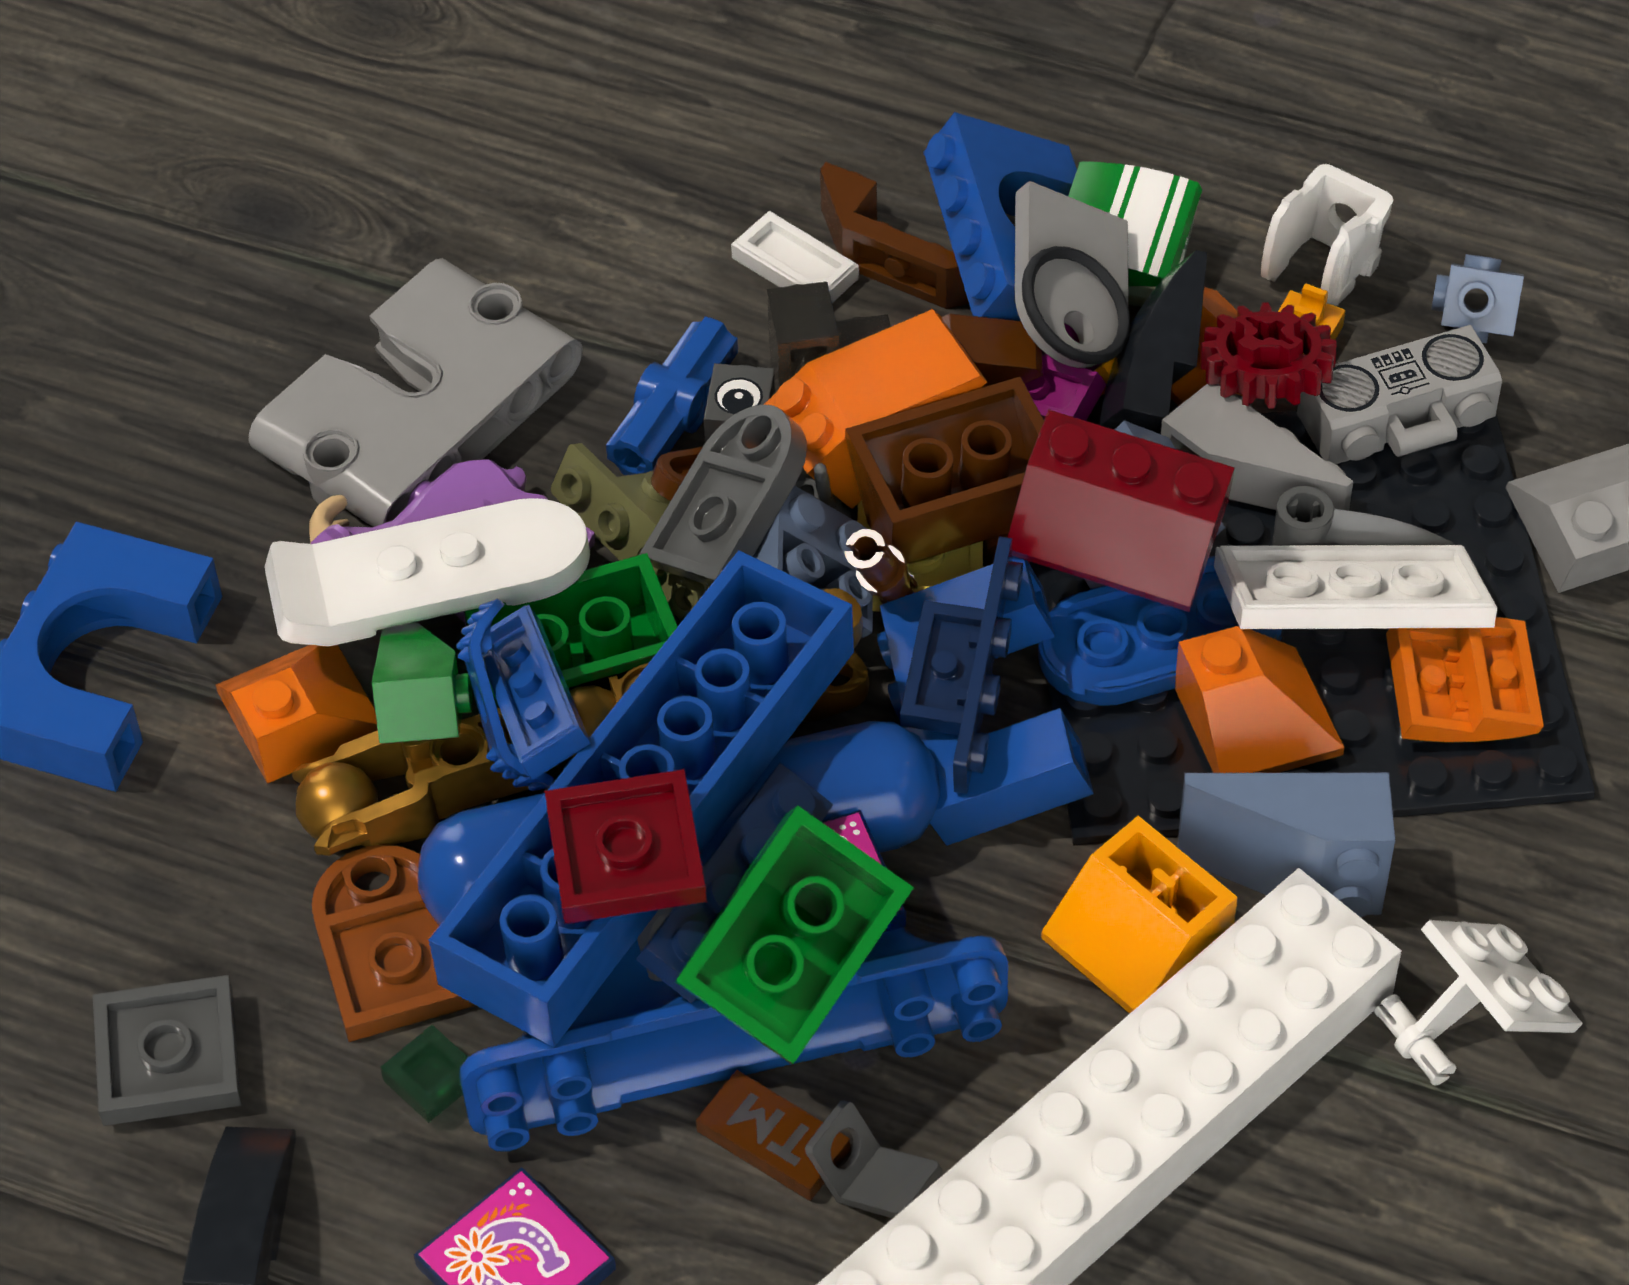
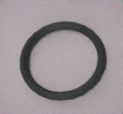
[1022,246,1131,364]

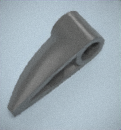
[1272,486,1454,546]

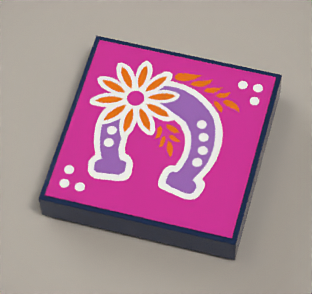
[413,1167,616,1285]

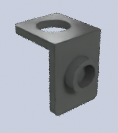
[805,1100,943,1218]

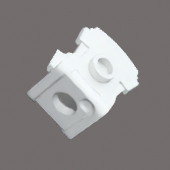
[1261,164,1393,306]

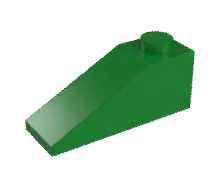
[372,622,473,744]

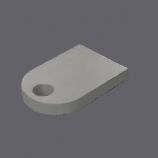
[1015,181,1128,368]

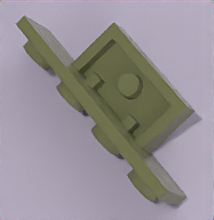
[551,443,710,621]

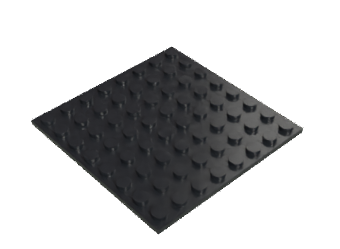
[1029,410,1595,846]

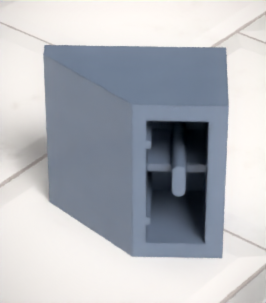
[753,485,873,638]

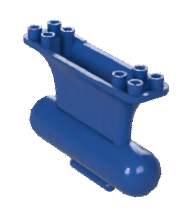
[418,721,1008,1152]

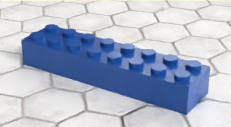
[429,550,854,1047]

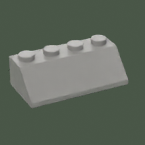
[1506,444,1629,593]

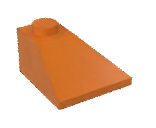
[1175,626,1345,773]
[216,645,378,784]

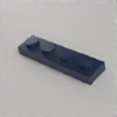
[636,763,834,1003]

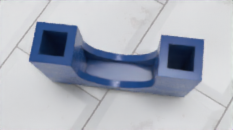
[924,112,1077,321]
[0,522,222,792]
[877,556,1094,846]

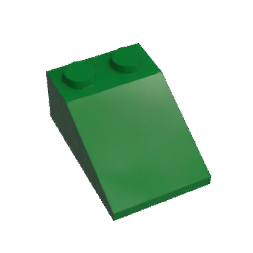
[674,805,914,1065]

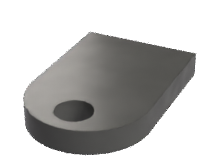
[639,405,807,586]

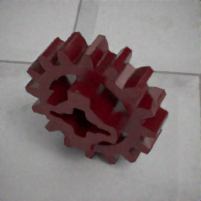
[1201,302,1337,408]

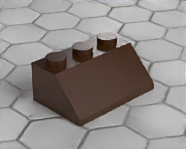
[845,377,1044,564]

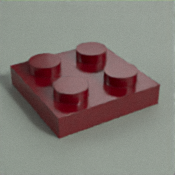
[545,769,707,924]

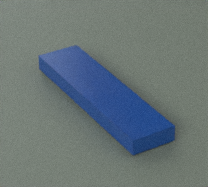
[483,605,591,780]

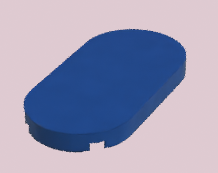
[1038,556,1283,706]

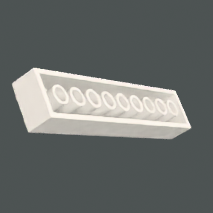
[816,868,1401,1285]

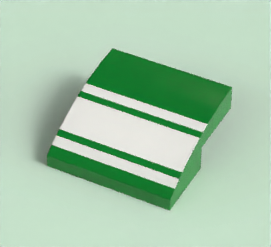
[1068,161,1203,287]

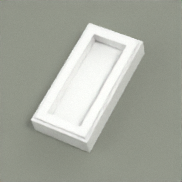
[731,211,859,313]

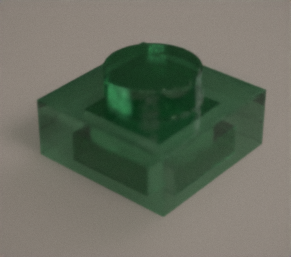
[380,1025,468,1123]

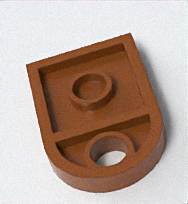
[312,845,477,1042]

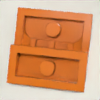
[1386,617,1544,742]

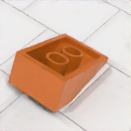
[764,309,987,509]

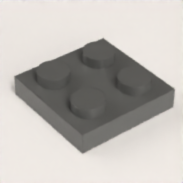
[93,975,242,1126]

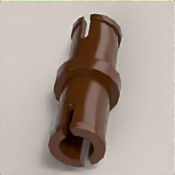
[845,529,918,604]

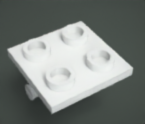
[1374,920,1583,1085]

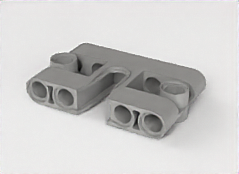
[249,258,583,527]

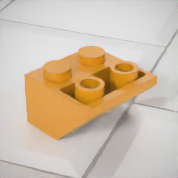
[1041,816,1238,1014]

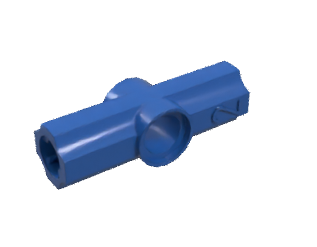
[606,316,738,476]

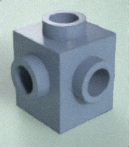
[1431,254,1524,343]

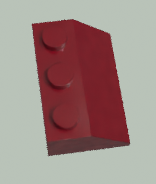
[1007,409,1235,612]

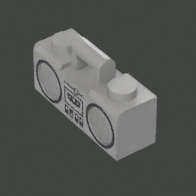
[1297,325,1502,464]

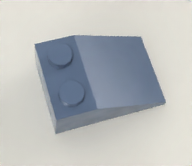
[1177,773,1395,917]

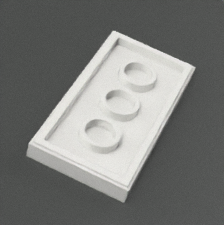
[1214,545,1497,629]

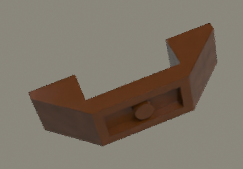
[820,162,969,309]

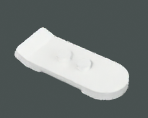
[264,498,590,647]

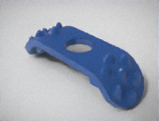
[456,598,554,791]

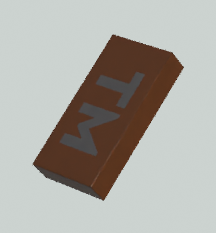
[696,1070,850,1201]

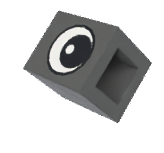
[704,363,776,445]

